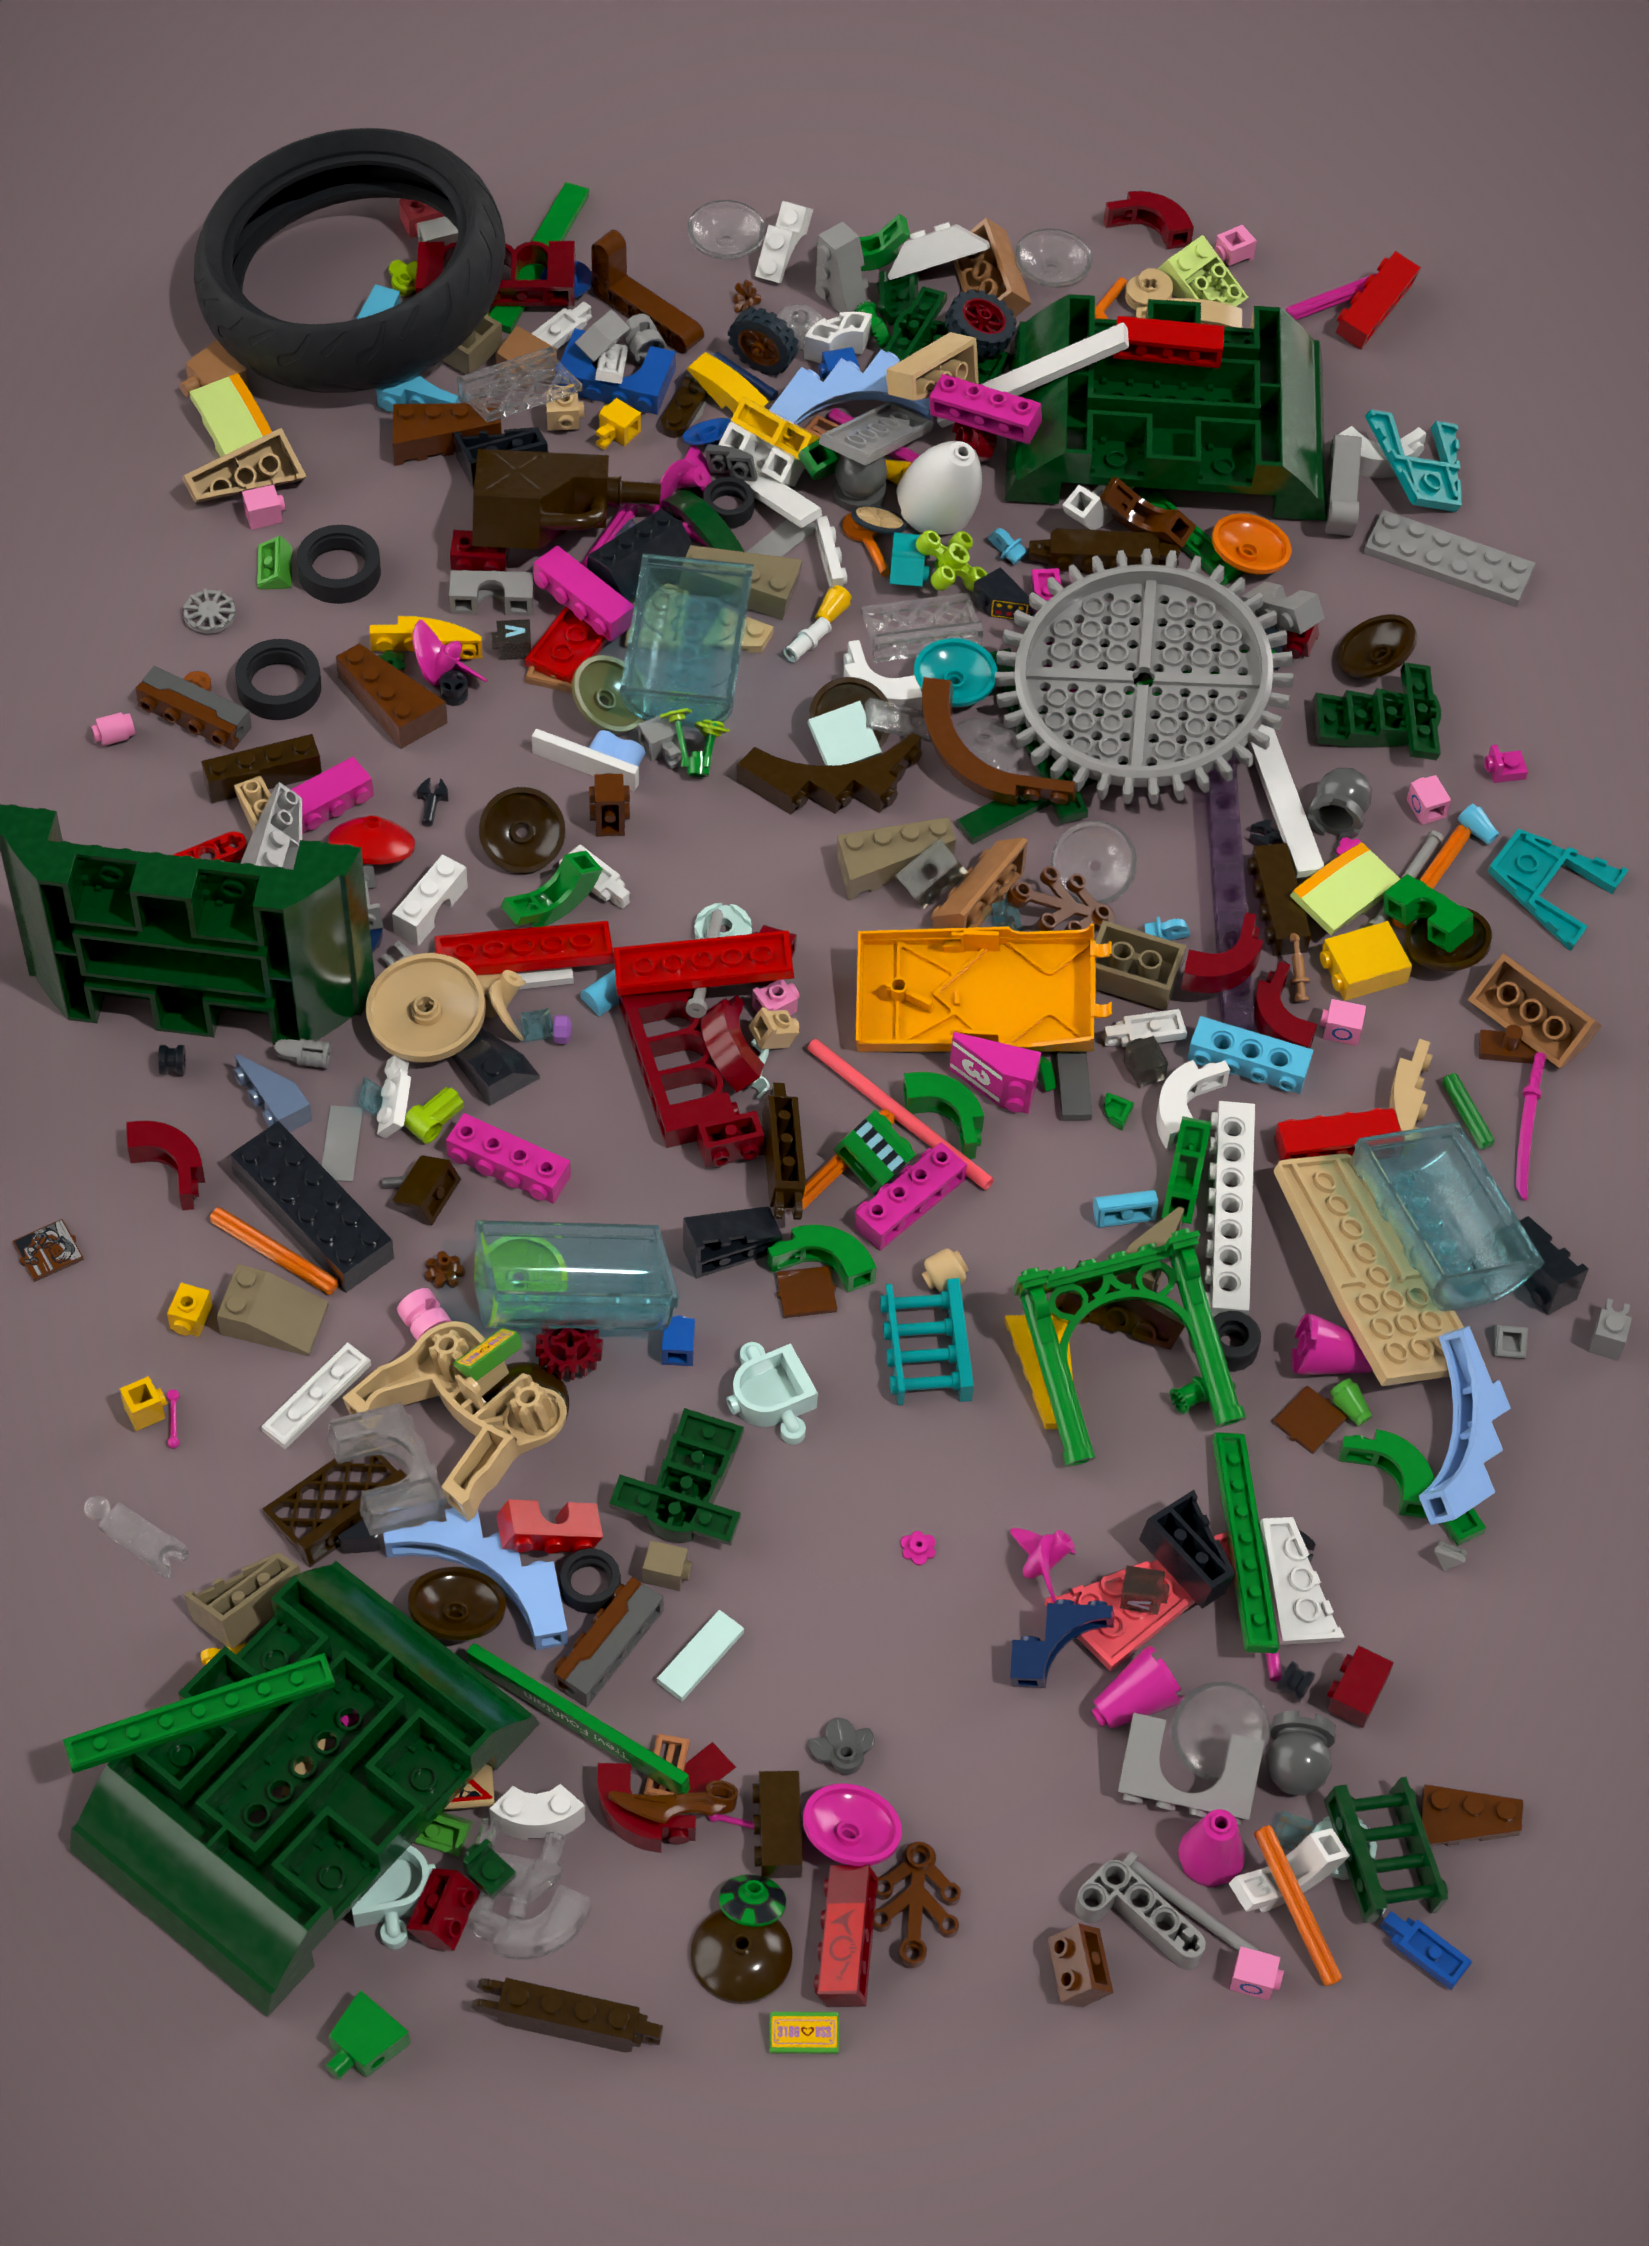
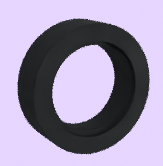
[297,525,381,604]
[235,639,322,720]

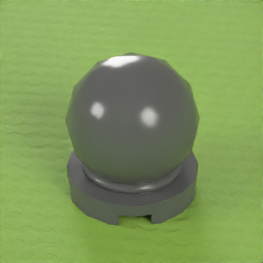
[833,454,888,512]
[1307,768,1372,840]
[1266,1710,1336,1796]

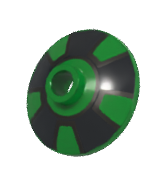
[719,1874,786,1927]

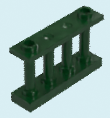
[1324,1777,1448,1923]

